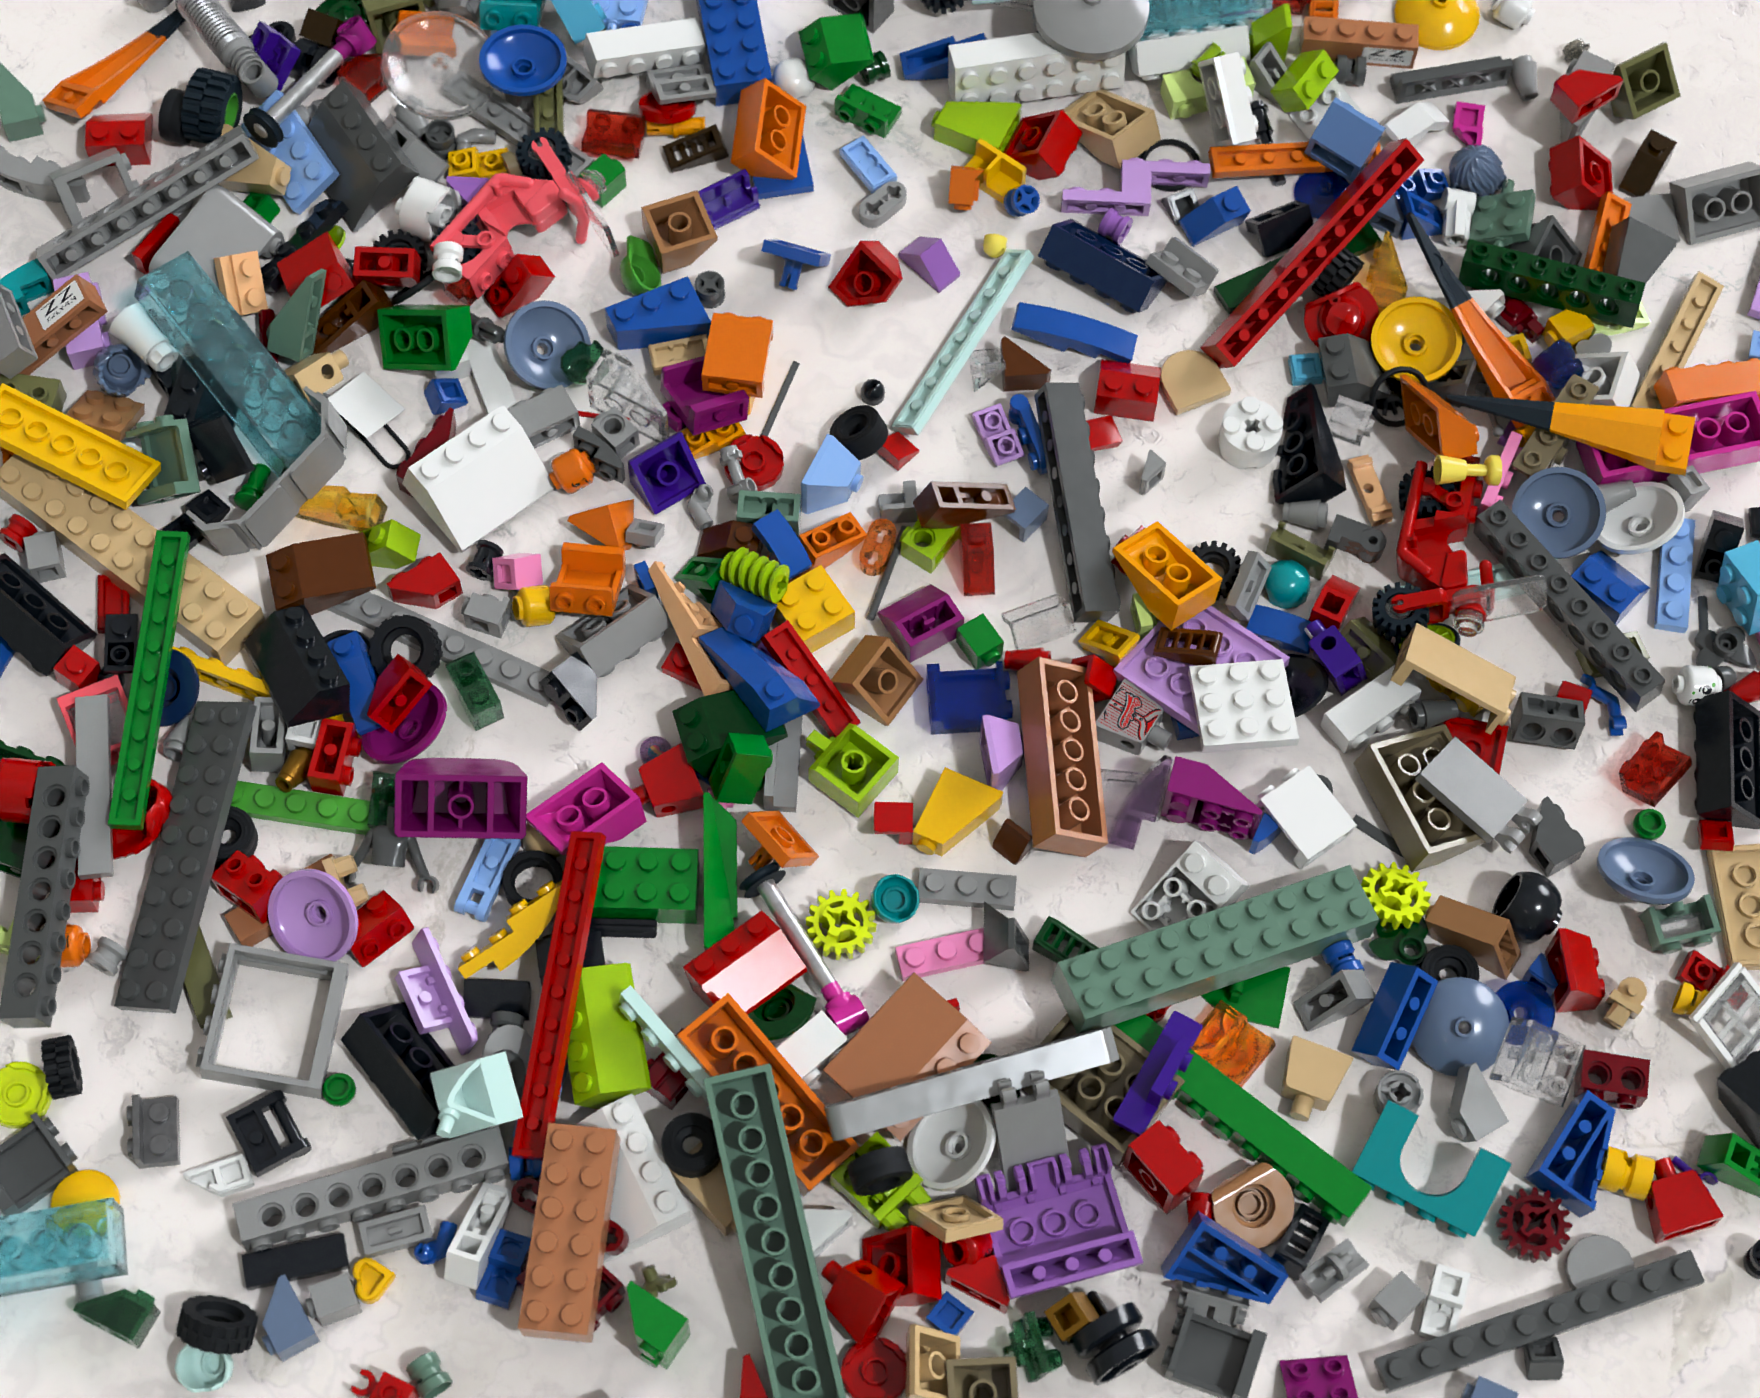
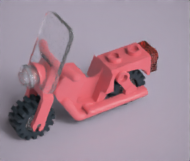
[429,127,619,306]

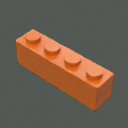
[1653,358,1760,409]

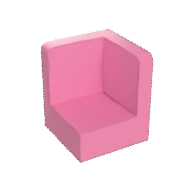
[492,553,543,590]

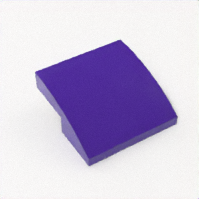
[251,21,301,98]

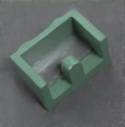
[1638,894,1722,954]

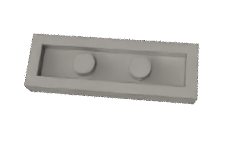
[918,868,1017,911]

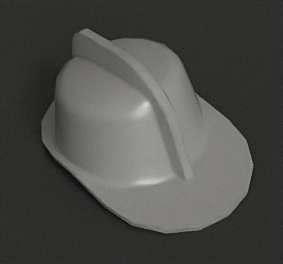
[482,1025,532,1099]

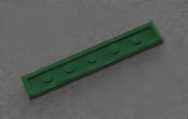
[1214,221,1382,314]

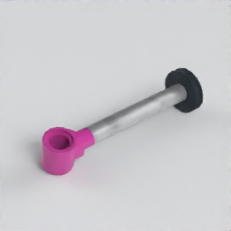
[739,862,869,1036]

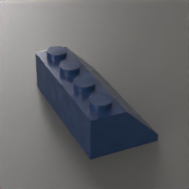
[1038,219,1168,313]

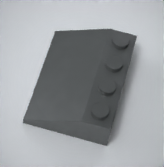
[307,80,419,232]

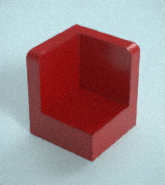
[1071,654,1117,703]
[874,802,913,845]

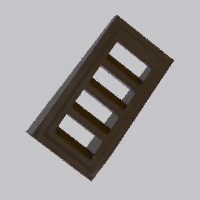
[662,124,729,173]

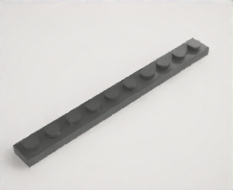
[1374,1250,1705,1394]

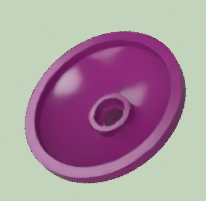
[362,685,447,764]

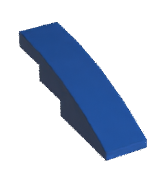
[1011,302,1138,363]

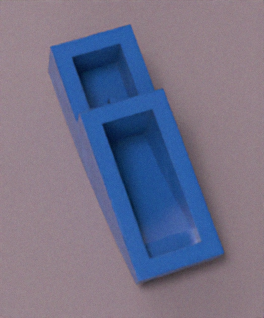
[899,33,987,80]

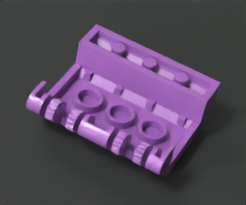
[974,1143,1143,1299]

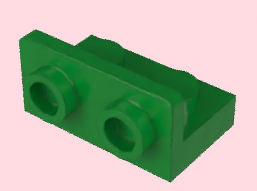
[835,83,902,139]

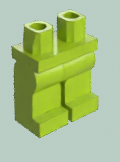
[830,1131,932,1231]

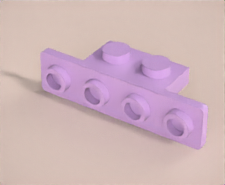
[395,927,478,1055]

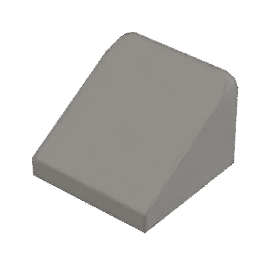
[1139,449,1166,495]

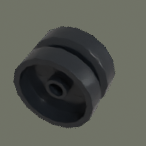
[1070,1302,1160,1385]

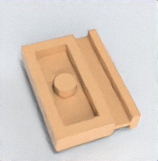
[214,251,268,318]

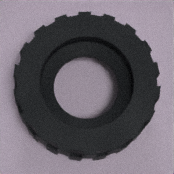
[368,614,443,678]
[176,1295,258,1355]

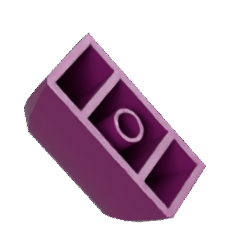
[394,758,528,839]

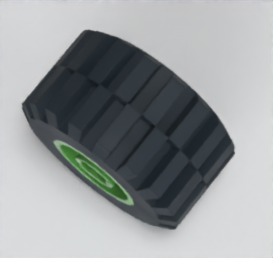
[181,67,243,144]

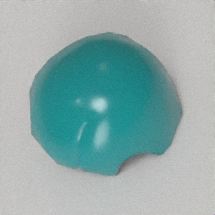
[1263,559,1310,609]
[871,874,920,924]

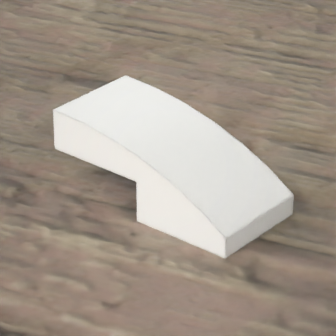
[1418,1264,1471,1339]

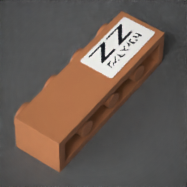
[1299,16,1419,69]
[18,274,108,375]

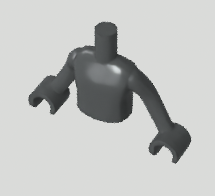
[348,806,439,893]

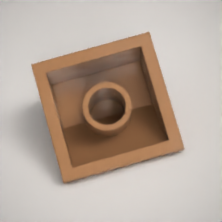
[641,190,718,274]
[831,635,924,726]

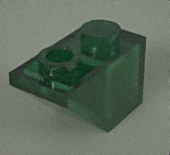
[445,651,504,731]

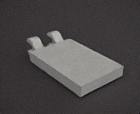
[1415,736,1543,854]
[991,1070,1069,1193]

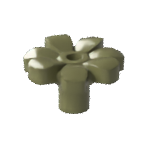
[641,1265,678,1297]

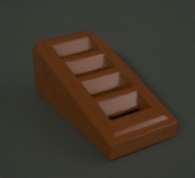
[1153,627,1223,666]

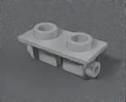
[1177,1281,1249,1327]

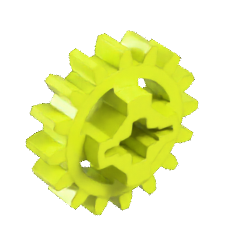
[1361,862,1431,930]
[806,889,877,960]

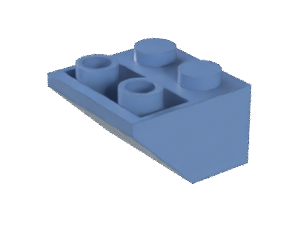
[1304,97,1385,182]

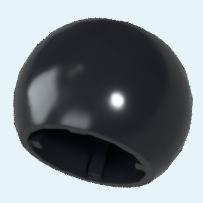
[1492,871,1562,943]

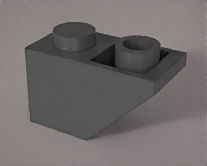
[1529,796,1586,877]

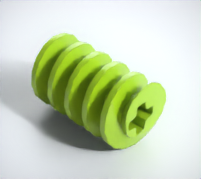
[720,547,790,604]

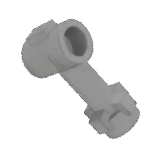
[719,445,757,504]

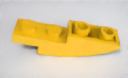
[458,880,562,979]

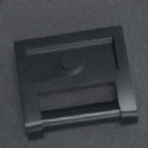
[226,1090,312,1178]

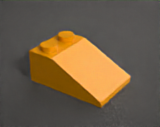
[1112,521,1222,630]

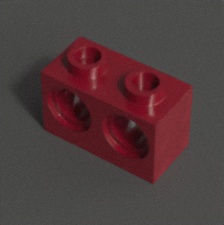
[1574,1049,1650,1110]

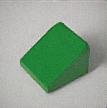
[243,192,280,223]

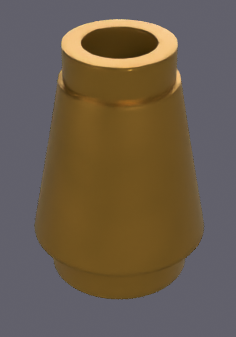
[275,747,313,792]

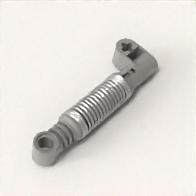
[137,0,278,98]

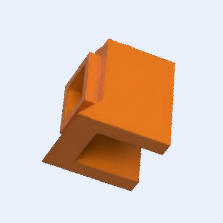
[948,166,984,210]

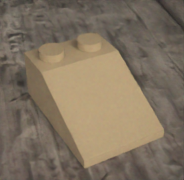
[1063,89,1161,169]

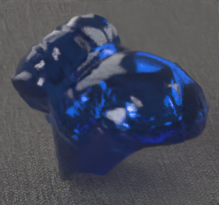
[1530,338,1584,390]

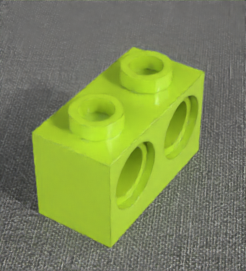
[899,516,966,574]

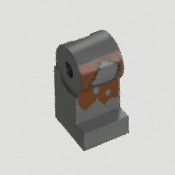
[1324,514,1387,564]

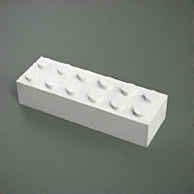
[948,32,1126,103]

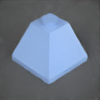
[801,434,864,514]

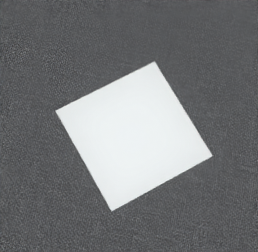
[327,372,405,438]

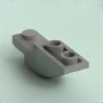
[0,145,91,203]

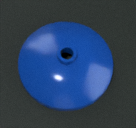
[479,24,567,96]

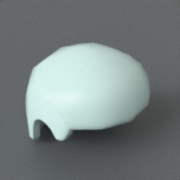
[175,1344,234,1393]

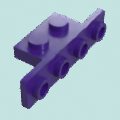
[1113,1011,1203,1136]

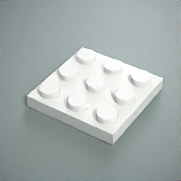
[1188,659,1299,753]

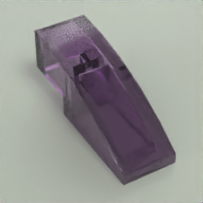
[1108,755,1173,850]

